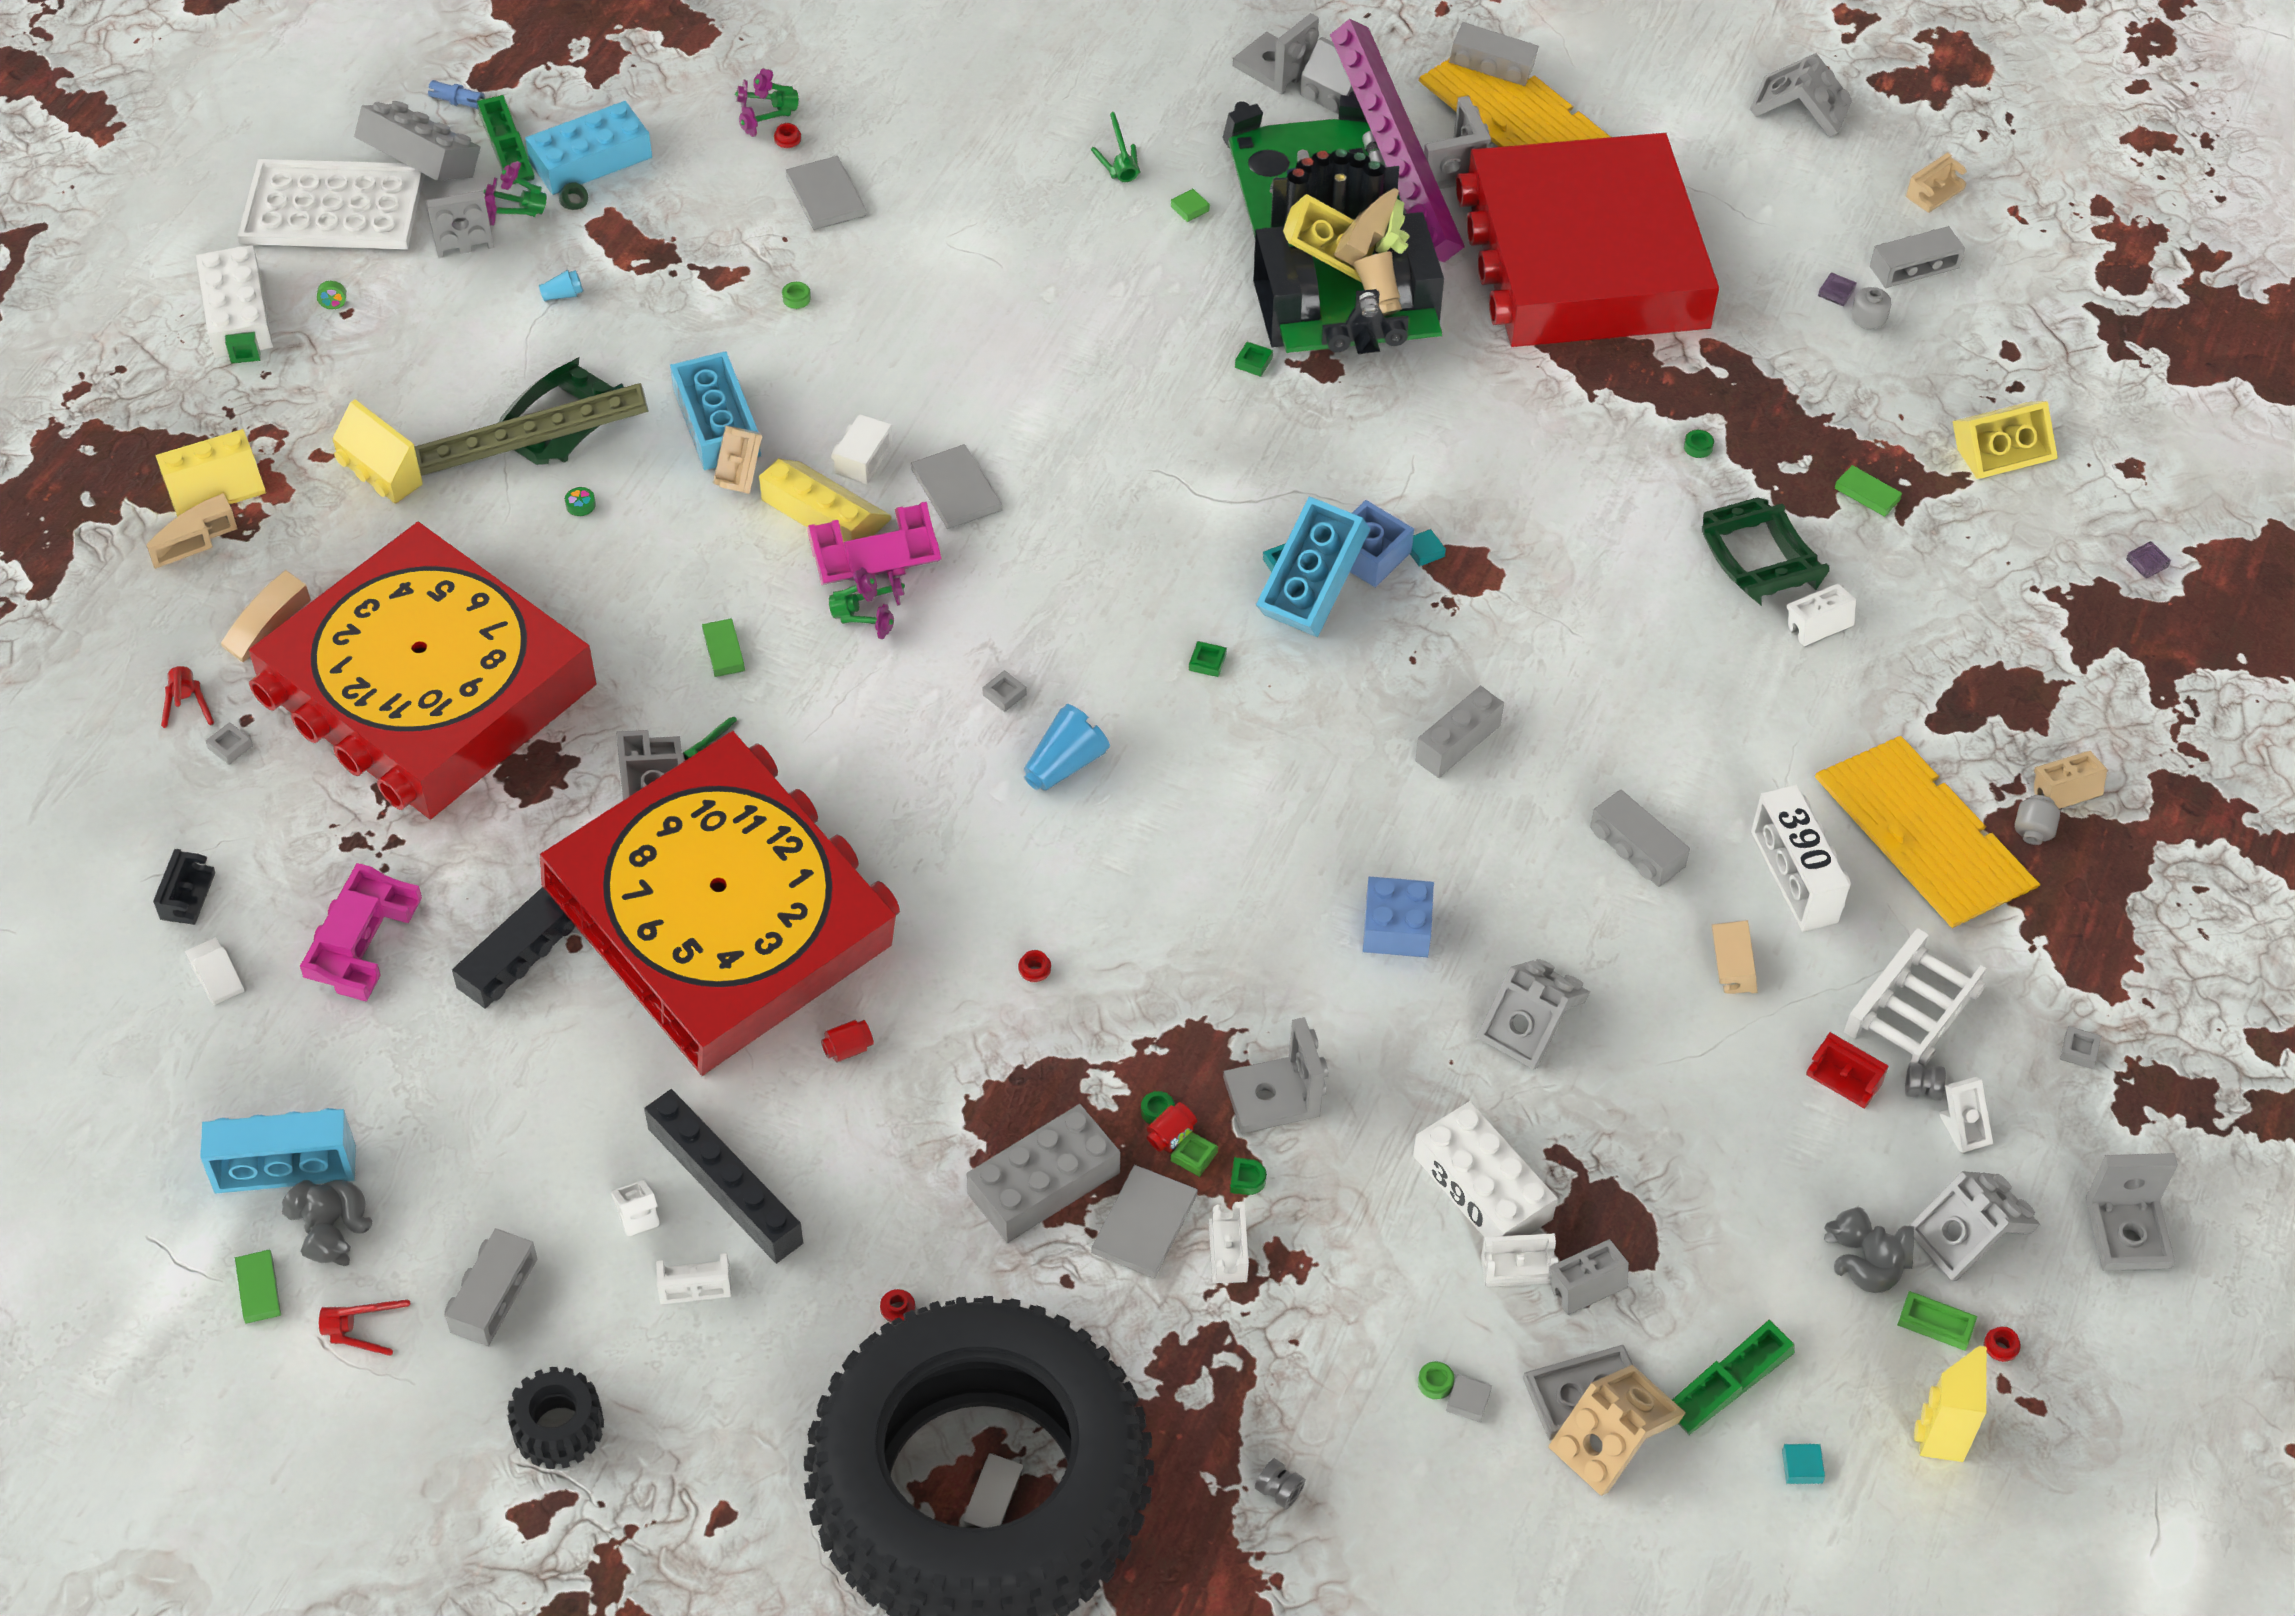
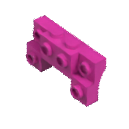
[807,501,942,585]
[300,863,422,1002]

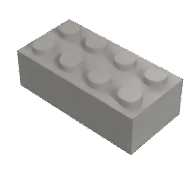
[354,101,481,181]
[966,1104,1120,1243]

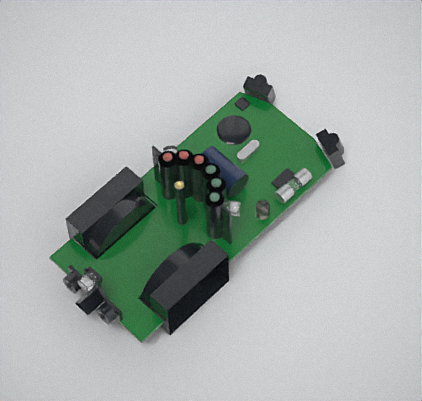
[1222,91,1444,354]

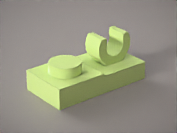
[1375,199,1409,254]

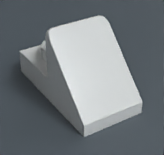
[185,937,244,1006]
[1939,1077,1993,1153]
[611,1180,660,1236]

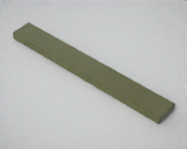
[414,383,649,476]

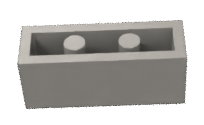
[1449,22,1539,86]
[1870,226,1965,288]
[1415,685,1504,778]
[1590,789,1690,887]
[445,1228,538,1347]

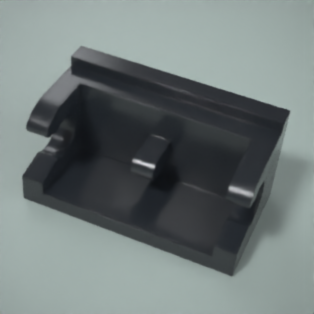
[153,849,216,925]

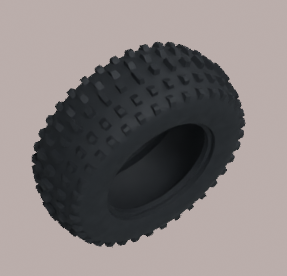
[804,1296,1154,1616]

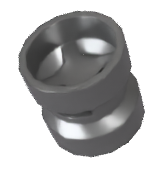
[1905,1062,1946,1100]
[1255,1458,1306,1510]

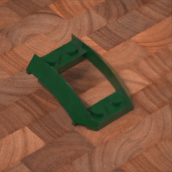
[498,356,624,465]
[1702,497,1830,606]

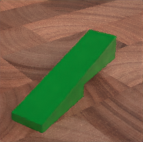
[477,94,535,185]
[1672,1319,1795,1435]

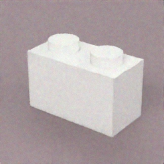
[831,414,893,484]

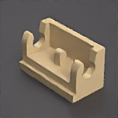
[1906,153,1967,213]
[713,425,762,494]
[2034,751,2107,809]
[1712,920,1758,994]

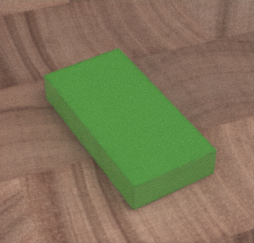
[1834,465,1902,517]
[702,618,745,677]
[235,1249,281,1324]
[1897,1291,1977,1351]

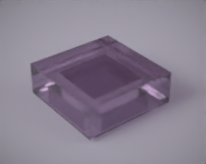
[1818,272,1857,307]
[2126,541,2171,579]

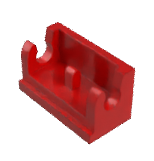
[1806,1032,1889,1109]

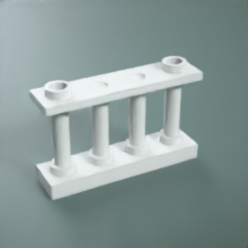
[1844,928,1987,1066]

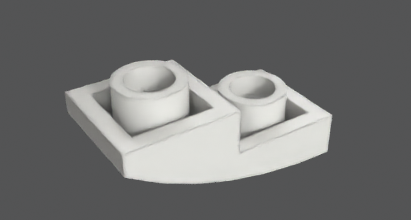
[963,1453,1024,1528]

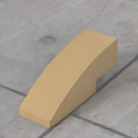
[1334,188,1399,266]
[146,493,237,569]
[221,570,311,662]

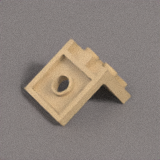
[1548,1365,1686,1496]

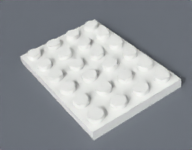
[238,159,425,249]

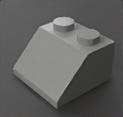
[1300,37,1354,114]

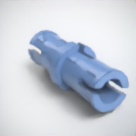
[428,80,485,109]

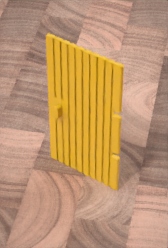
[1419,58,1611,147]
[1815,736,2040,928]

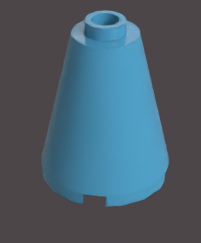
[1024,704,1110,790]

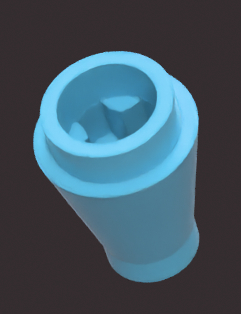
[539,270,583,302]

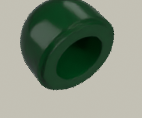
[559,182,588,210]

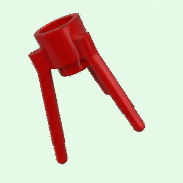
[161,666,214,728]
[319,1300,411,1356]

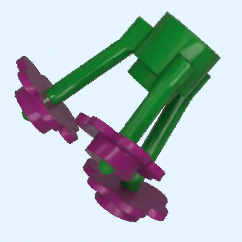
[735,68,799,137]
[483,161,547,226]
[829,567,905,639]

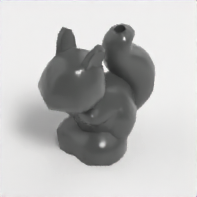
[282,1180,372,1266]
[1824,1206,1914,1293]

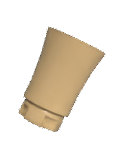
[1353,252,1402,316]

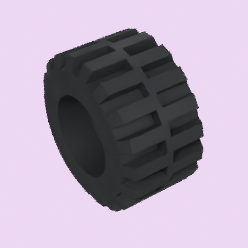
[507,1367,604,1469]

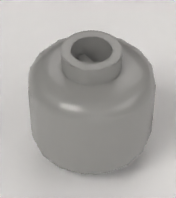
[1851,287,1891,330]
[2015,795,2060,845]

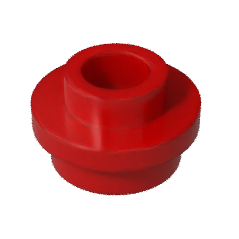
[774,123,801,148]
[1018,950,1051,982]
[880,1289,915,1323]
[1984,1326,2021,1362]

